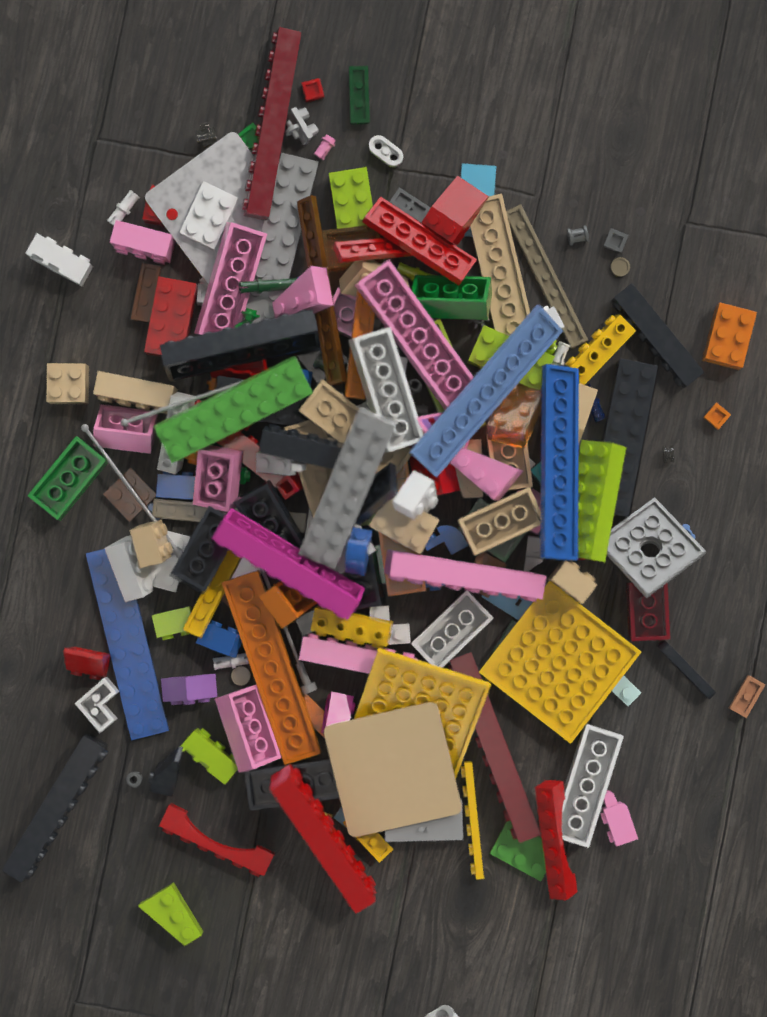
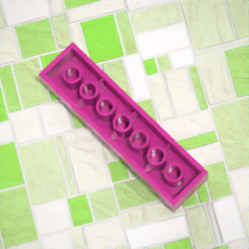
[212,508,365,620]

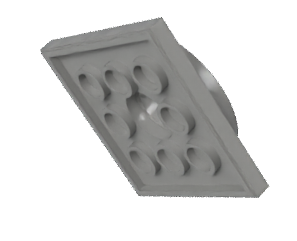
[606,497,706,598]

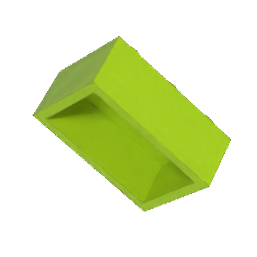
[329,167,373,233]

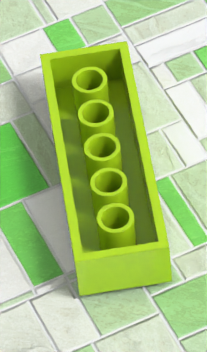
[578,440,626,562]

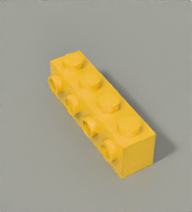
[565,315,636,385]
[311,605,393,649]

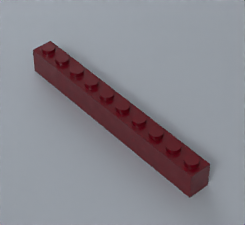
[242,27,302,220]
[447,652,541,843]

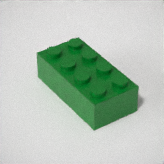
[411,275,492,320]
[28,436,108,521]

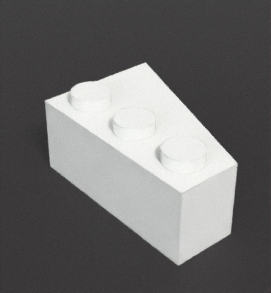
[105,535,153,602]

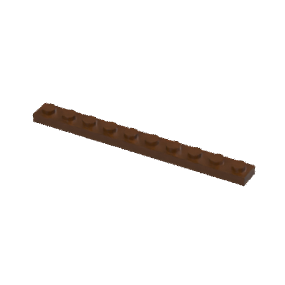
[297,195,347,387]

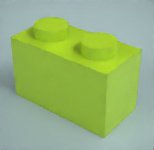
[152,606,192,640]

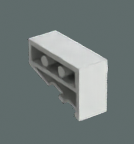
[26,233,93,286]

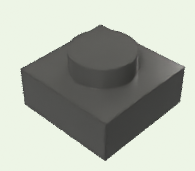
[603,228,629,254]

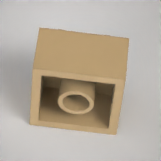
[46,363,89,404]
[130,519,173,568]

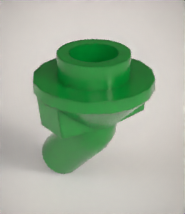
[235,308,260,327]
[239,466,250,485]

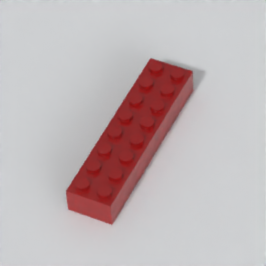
[270,764,376,914]

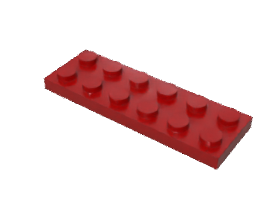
[362,197,477,285]

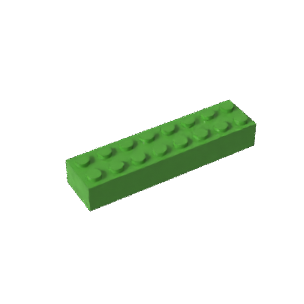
[154,356,313,463]

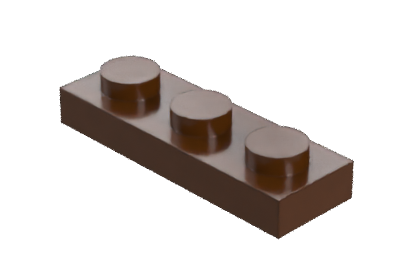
[131,263,162,323]

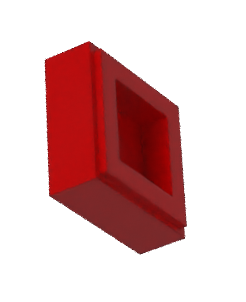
[301,78,325,102]

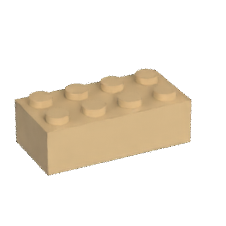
[93,371,178,414]
[457,487,541,555]

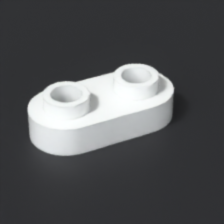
[369,135,403,167]

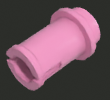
[314,135,336,160]

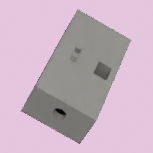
[385,798,463,842]

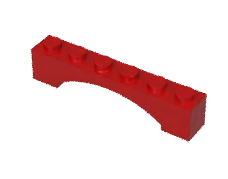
[535,780,578,900]
[159,803,275,877]

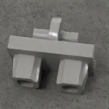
[284,107,319,146]

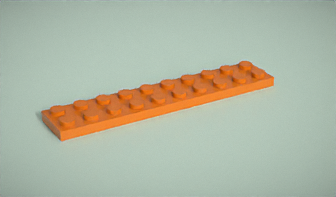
[222,570,322,765]

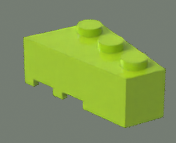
[181,728,238,784]
[138,882,203,946]

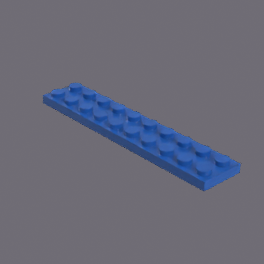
[540,364,579,561]
[86,549,169,740]

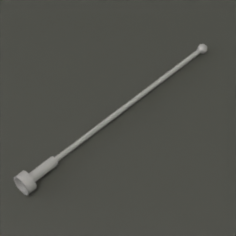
[121,357,299,426]
[81,424,182,559]
[259,567,317,695]

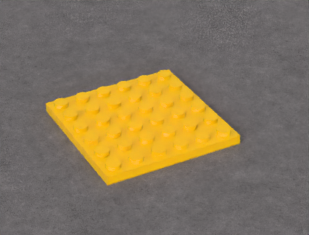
[479,580,641,744]
[354,648,491,780]

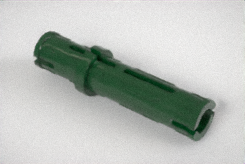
[239,278,297,294]

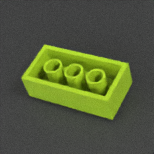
[467,325,555,394]

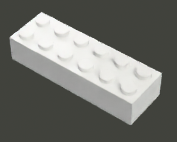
[348,327,424,452]
[562,723,624,848]

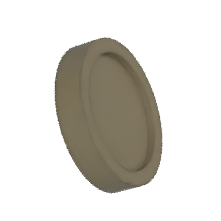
[611,257,630,277]
[231,666,251,686]

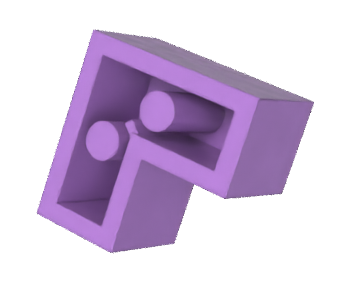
[161,674,217,705]

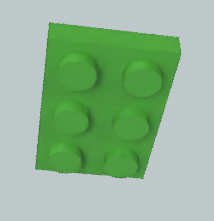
[490,821,546,881]

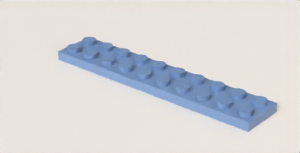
[410,305,563,478]

